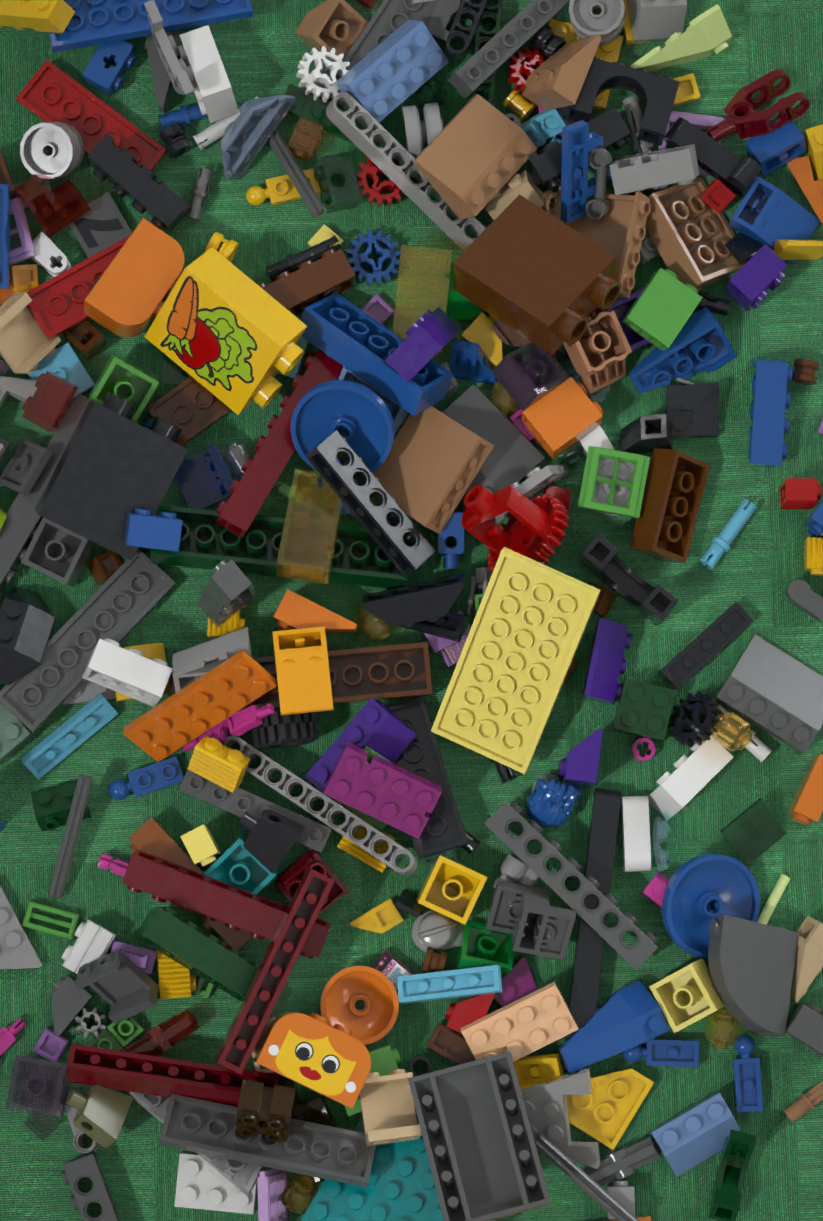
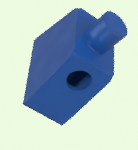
[438,510,465,569]

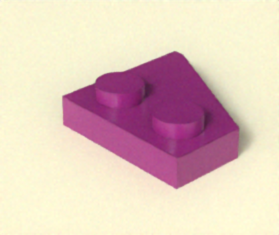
[494,957,537,1007]

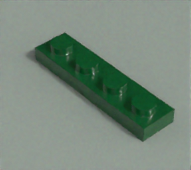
[284,84,375,145]

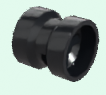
[531,24,566,58]
[160,123,193,158]

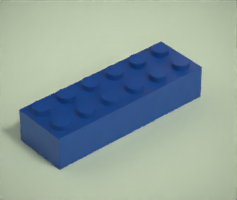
[301,292,453,416]

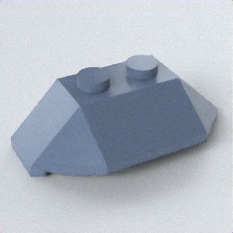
[221,95,297,180]

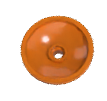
[320,966,399,1045]

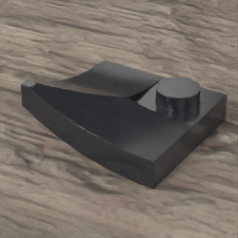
[666,383,719,437]

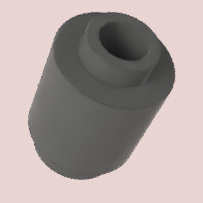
[223,442,254,478]

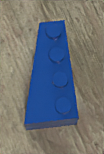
[748,358,792,466]

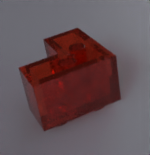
[15,174,91,238]
[22,371,79,432]

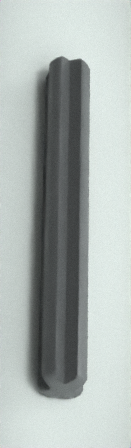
[267,128,325,217]
[49,774,92,899]
[535,1135,639,1221]

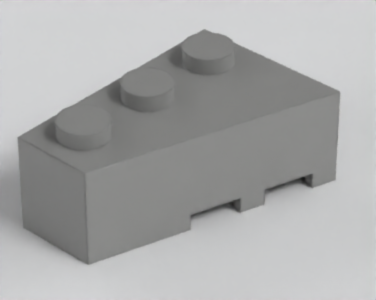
[609,144,700,196]
[173,627,252,693]

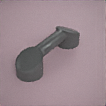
[585,148,612,220]

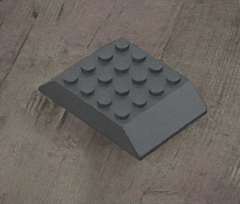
[408,1051,551,1221]

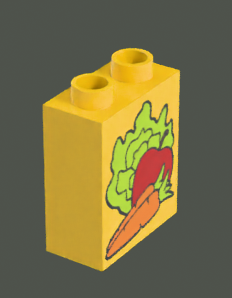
[144,247,307,415]

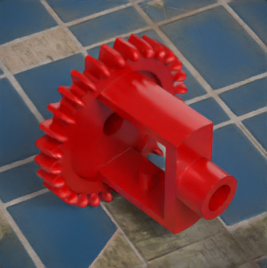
[461,484,569,573]

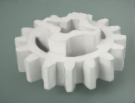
[296,46,350,103]

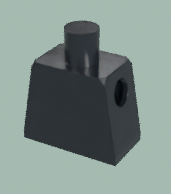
[237,809,305,874]

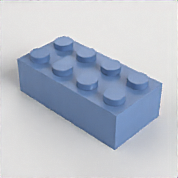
[335,19,449,123]

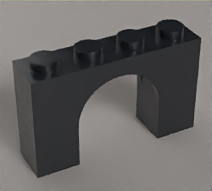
[563,56,680,146]
[579,534,679,627]

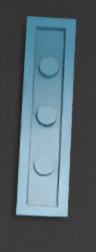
[21,693,118,779]
[397,965,502,1004]

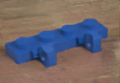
[561,120,604,223]

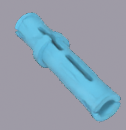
[699,499,757,570]

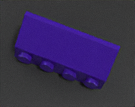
[305,698,417,813]

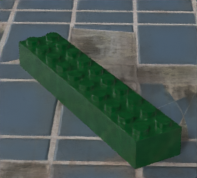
[150,505,409,589]

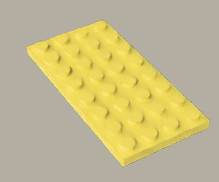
[431,547,601,774]

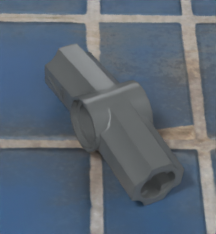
[582,1136,661,1186]

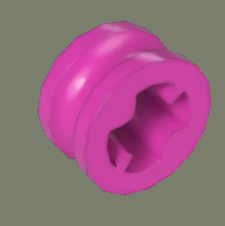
[631,738,656,762]

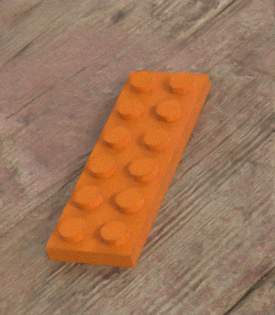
[123,650,277,762]

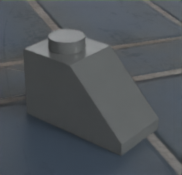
[51,976,95,1037]

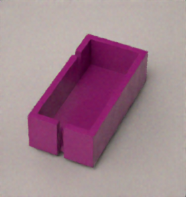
[323,742,442,839]

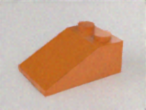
[273,589,358,634]

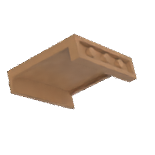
[553,186,651,298]
[372,406,494,534]

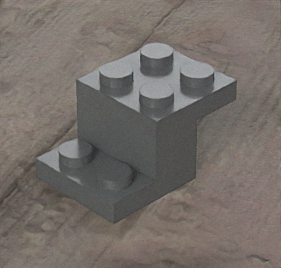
[486,880,576,960]

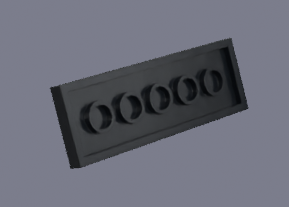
[388,696,469,859]

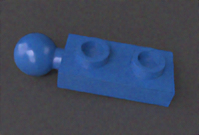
[109,756,184,800]
[732,1035,763,1112]
[623,1039,699,1067]

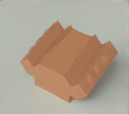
[563,306,632,394]

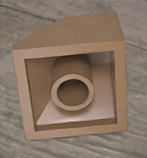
[295,0,369,61]

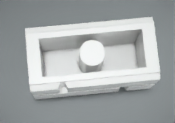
[62,920,117,974]

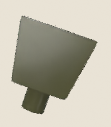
[66,1085,133,1149]

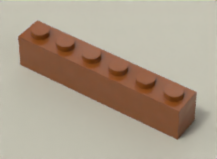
[128,817,253,951]

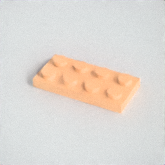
[461,982,579,1062]

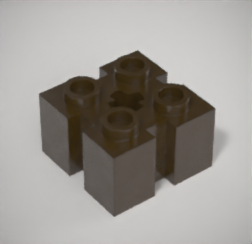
[235,1080,296,1142]

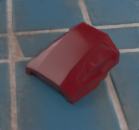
[275,849,351,917]

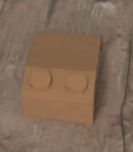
[523,35,602,110]

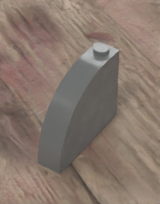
[708,914,798,1038]

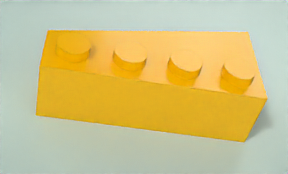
[0,0,75,33]

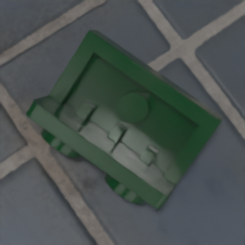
[31,780,91,831]

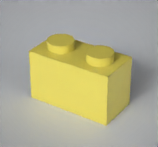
[180,824,221,867]

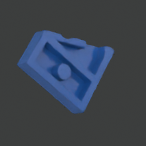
[449,340,498,386]

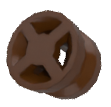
[791,359,819,385]
[421,947,448,973]

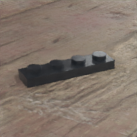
[659,602,754,690]

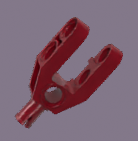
[706,69,810,142]

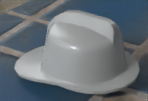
[412,910,473,952]

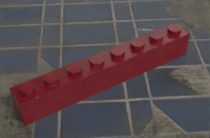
[216,349,343,538]
[122,849,332,958]
[214,867,335,1074]
[66,1044,280,1107]

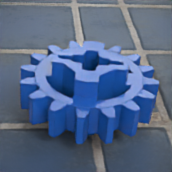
[346,230,402,286]

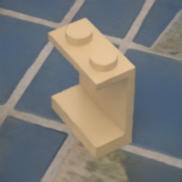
[0,293,62,374]
[359,1069,422,1146]

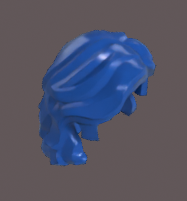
[525,778,581,828]

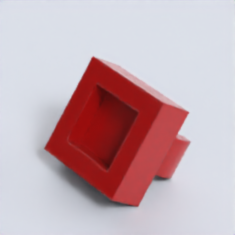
[700,176,736,214]

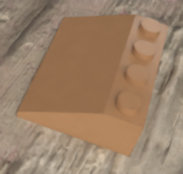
[413,94,538,220]
[645,176,749,291]

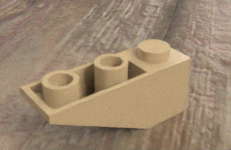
[790,916,823,1003]

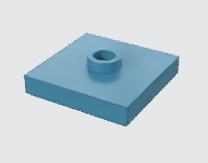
[28,342,95,413]

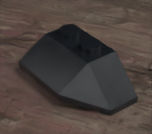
[362,573,465,628]
[0,587,55,686]

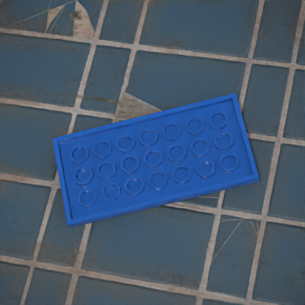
[49,0,254,53]

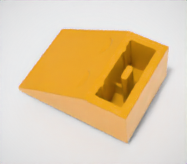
[272,626,333,715]

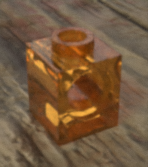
[288,117,324,160]

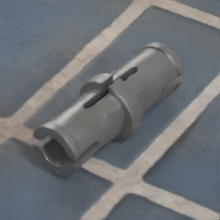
[185,167,215,221]

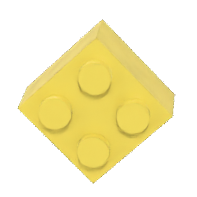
[649,958,724,1033]

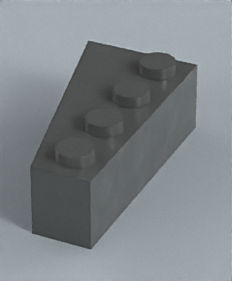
[198,559,257,627]

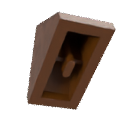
[62,320,107,361]

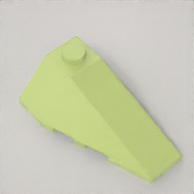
[630,4,732,72]

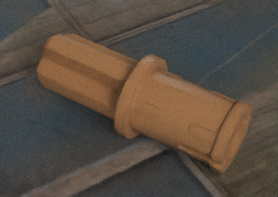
[783,1081,823,1123]

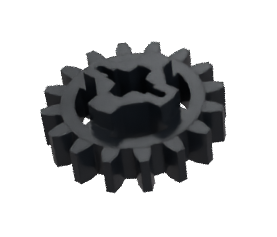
[668,691,722,747]

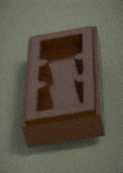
[426,1023,476,1065]

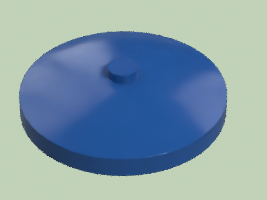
[291,380,395,479]
[662,853,760,958]

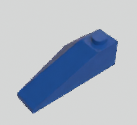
[628,307,737,394]
[559,980,669,1073]

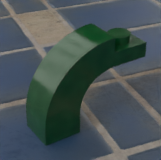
[708,1130,757,1221]

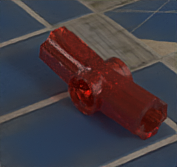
[121,1009,199,1056]

